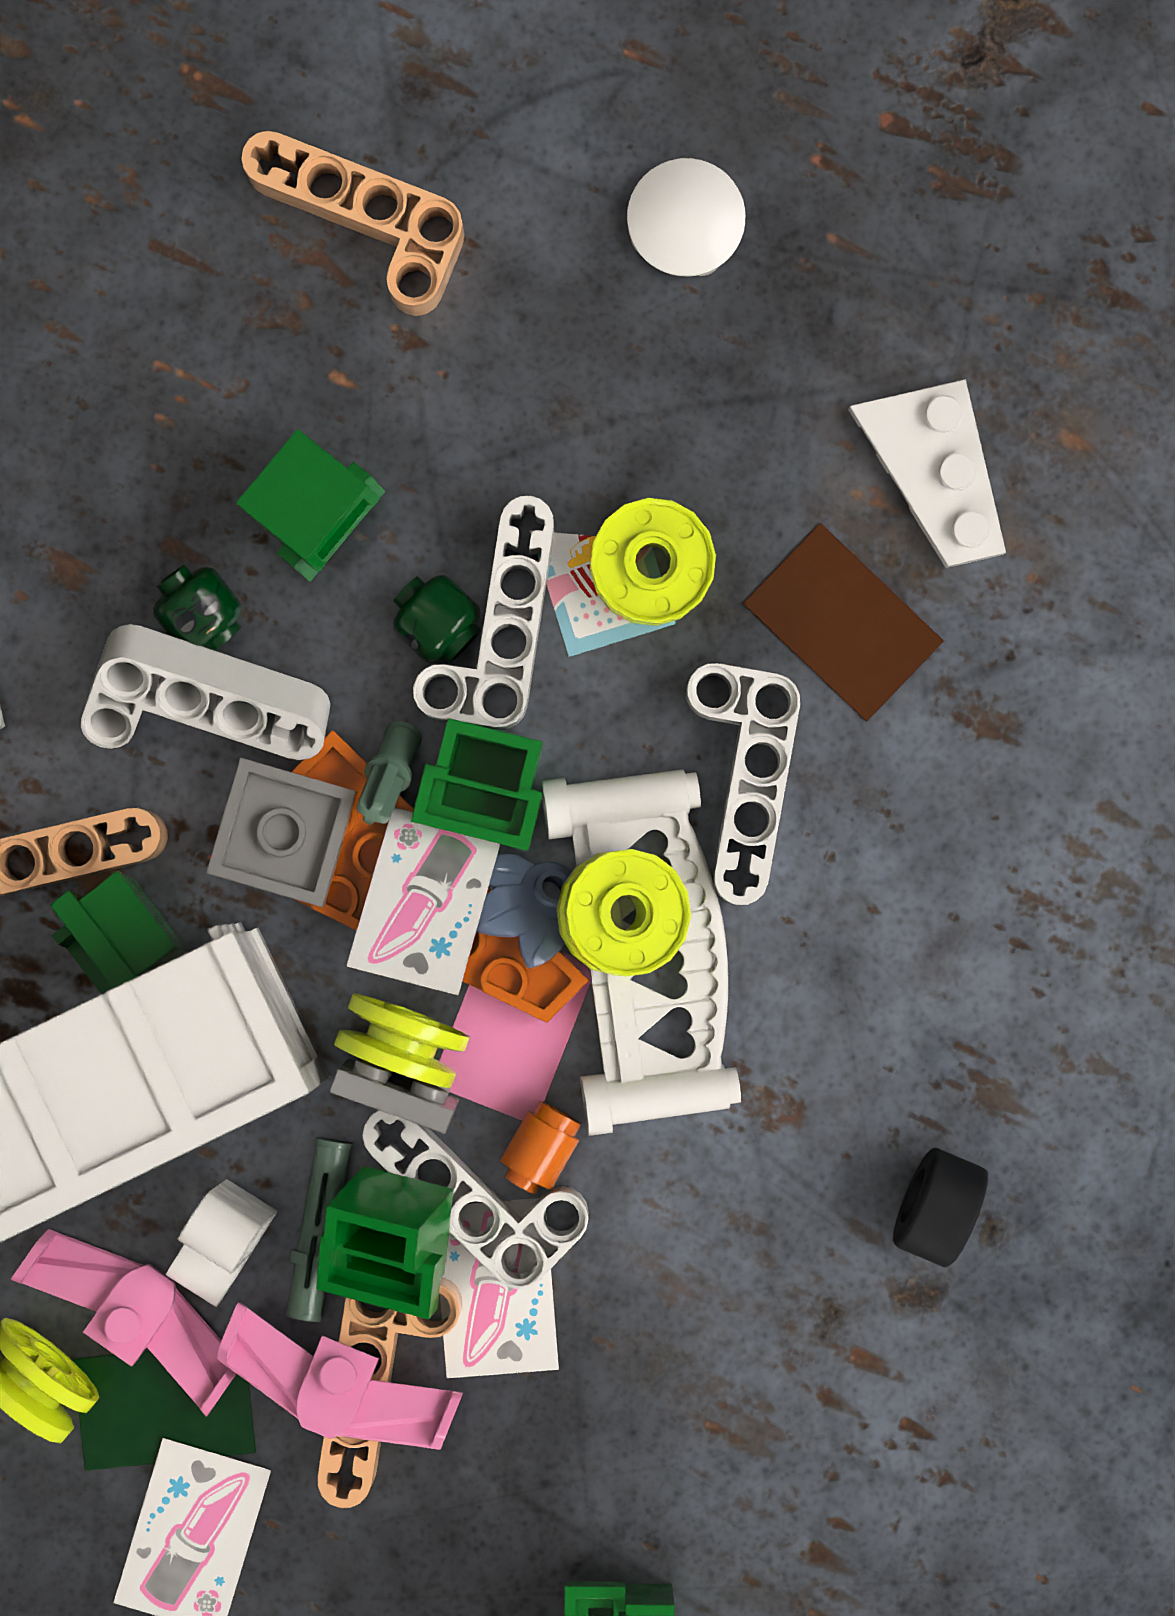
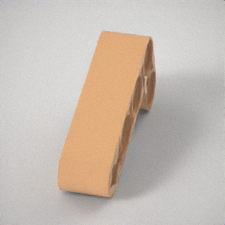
[241,131,465,316]
[0,808,168,897]
[318,1277,462,1508]

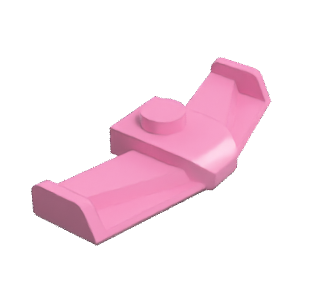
[11,1229,237,1417]
[217,1302,463,1450]

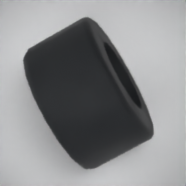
[893,1148,988,1268]

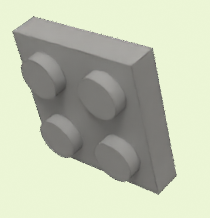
[206,757,358,907]
[330,1058,460,1134]

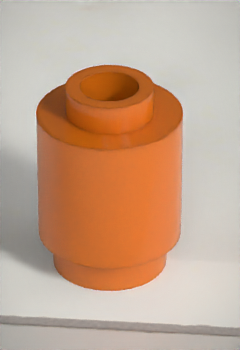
[500,1101,582,1194]

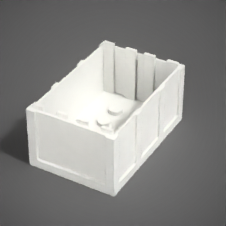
[0,922,330,1242]

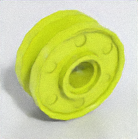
[590,498,716,626]
[556,849,691,977]
[334,993,470,1088]
[0,1317,100,1444]

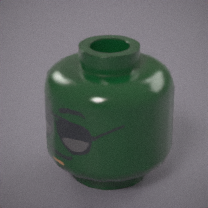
[153,565,242,650]
[393,575,482,664]

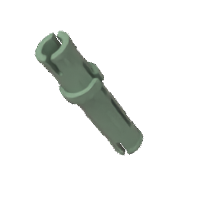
[284,1138,353,1322]

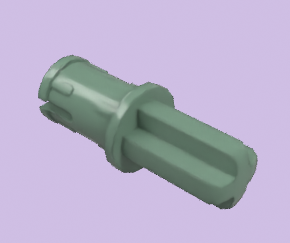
[356,721,422,825]

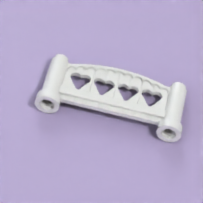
[541,769,741,1136]

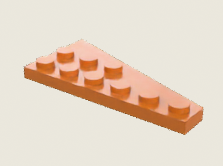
[208,730,589,1023]

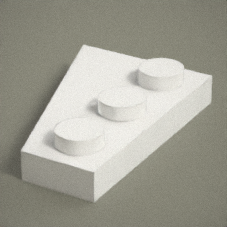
[848,379,1006,568]

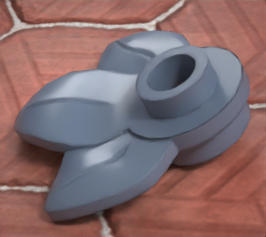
[476,853,572,969]

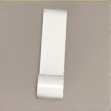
[413,496,554,730]
[81,624,330,760]
[686,663,800,905]
[363,1110,588,1289]
[166,1179,277,1307]

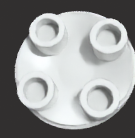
[627,158,745,277]

